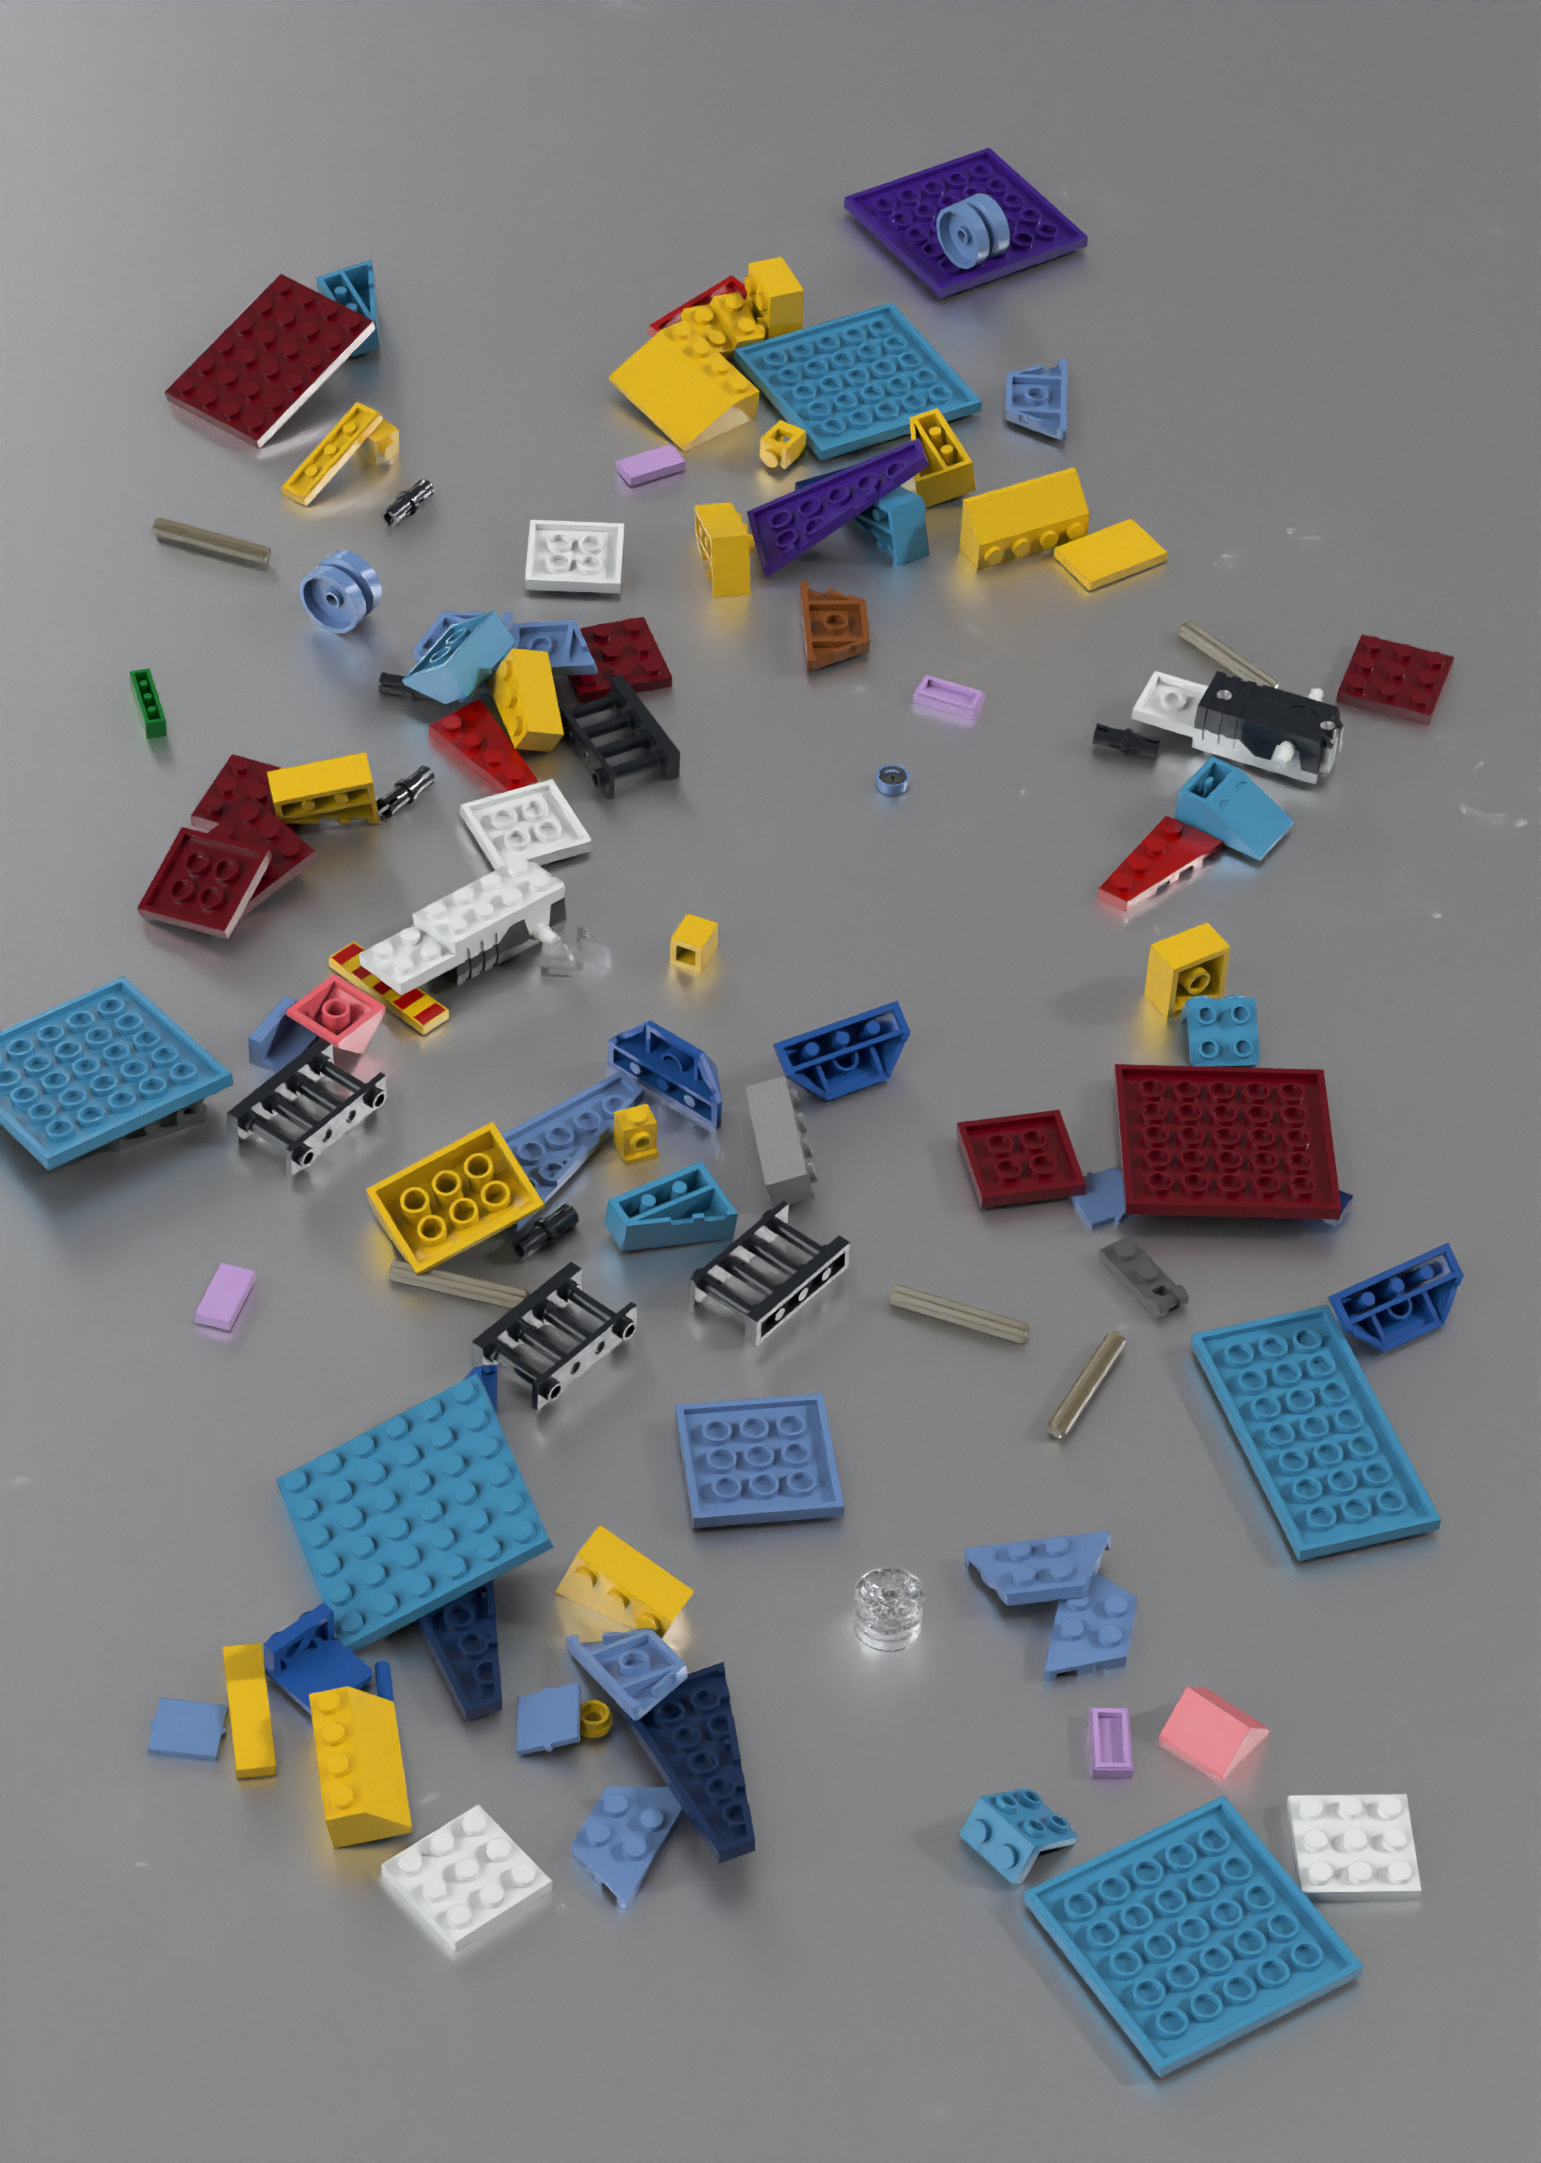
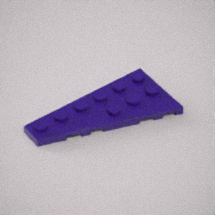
[747,438,929,578]

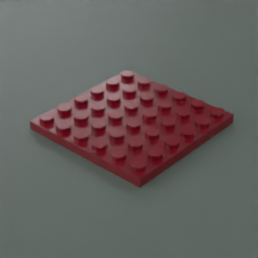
[1114,1064,1341,1220]

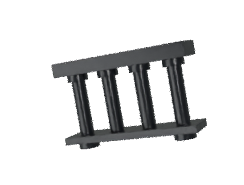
[556,675,680,800]
[227,1037,387,1177]
[688,1200,850,1347]
[472,1262,637,1411]

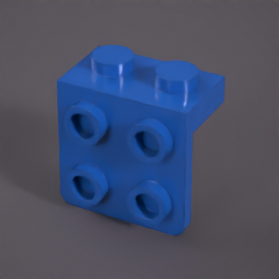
[264,1603,372,1714]

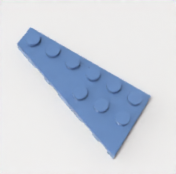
[502,1070,644,1233]

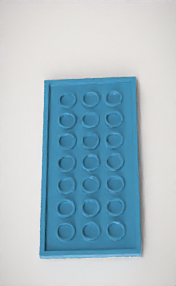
[1190,1305,1441,1561]

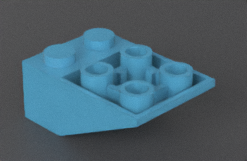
[1175,756,1294,861]

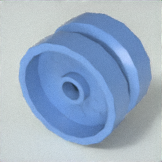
[936,193,1010,269]
[299,550,382,633]

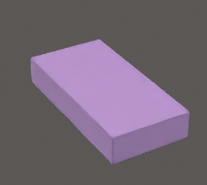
[616,444,686,487]
[913,675,985,720]
[195,1263,255,1331]
[1088,1707,1133,1779]

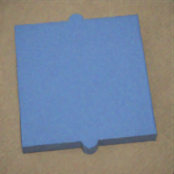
[1070,1167,1136,1228]
[516,1682,581,1756]
[148,1698,228,1761]

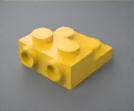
[680,292,765,359]

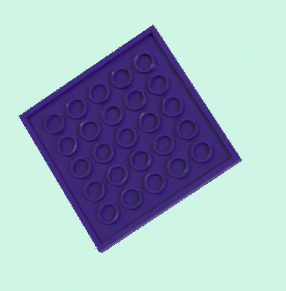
[844,148,1088,298]

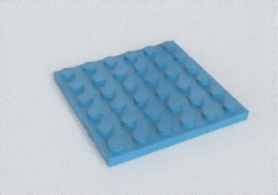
[734,302,982,461]
[0,976,233,1171]
[276,1373,554,1653]
[1024,1796,1364,2078]

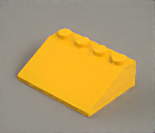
[609,320,760,452]
[366,1121,545,1276]

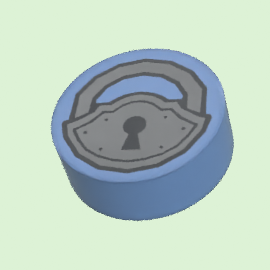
[876,764,909,795]

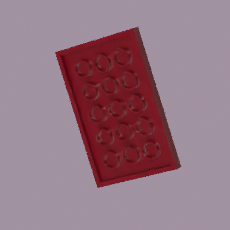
[165,274,375,449]

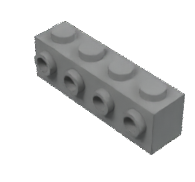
[745,1076,818,1208]

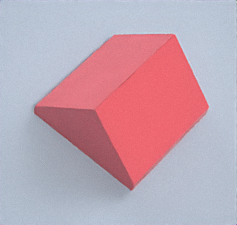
[286,974,386,1054]
[1159,1686,1269,1780]

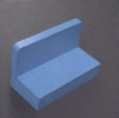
[248,996,320,1074]

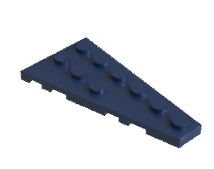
[415,1580,502,1722]
[617,1662,755,1864]

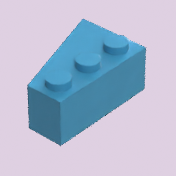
[316,260,380,357]
[852,486,930,567]
[604,1161,738,1251]

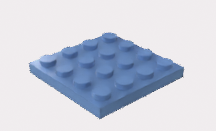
[675,1393,844,1528]

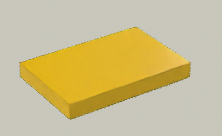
[1054,518,1168,591]

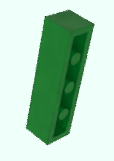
[129,668,167,739]

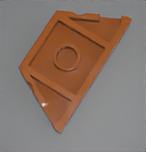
[800,581,870,671]

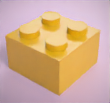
[744,256,804,340]
[1144,922,1231,1020]

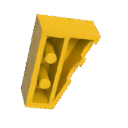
[909,408,976,508]
[694,502,754,598]
[487,648,564,752]
[267,752,380,824]
[555,1525,695,1639]

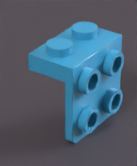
[1181,995,1260,1067]
[959,1789,1078,1885]

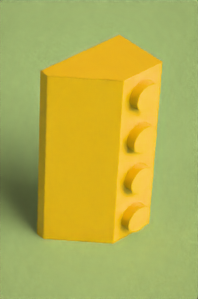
[959,467,1090,570]
[309,1686,413,1849]

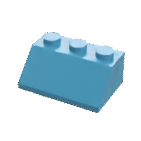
[402,610,516,704]

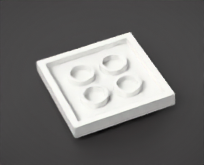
[525,520,624,594]
[460,779,592,870]
[1287,1794,1422,1902]
[382,1804,552,1952]

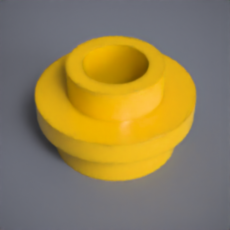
[580,1700,613,1738]

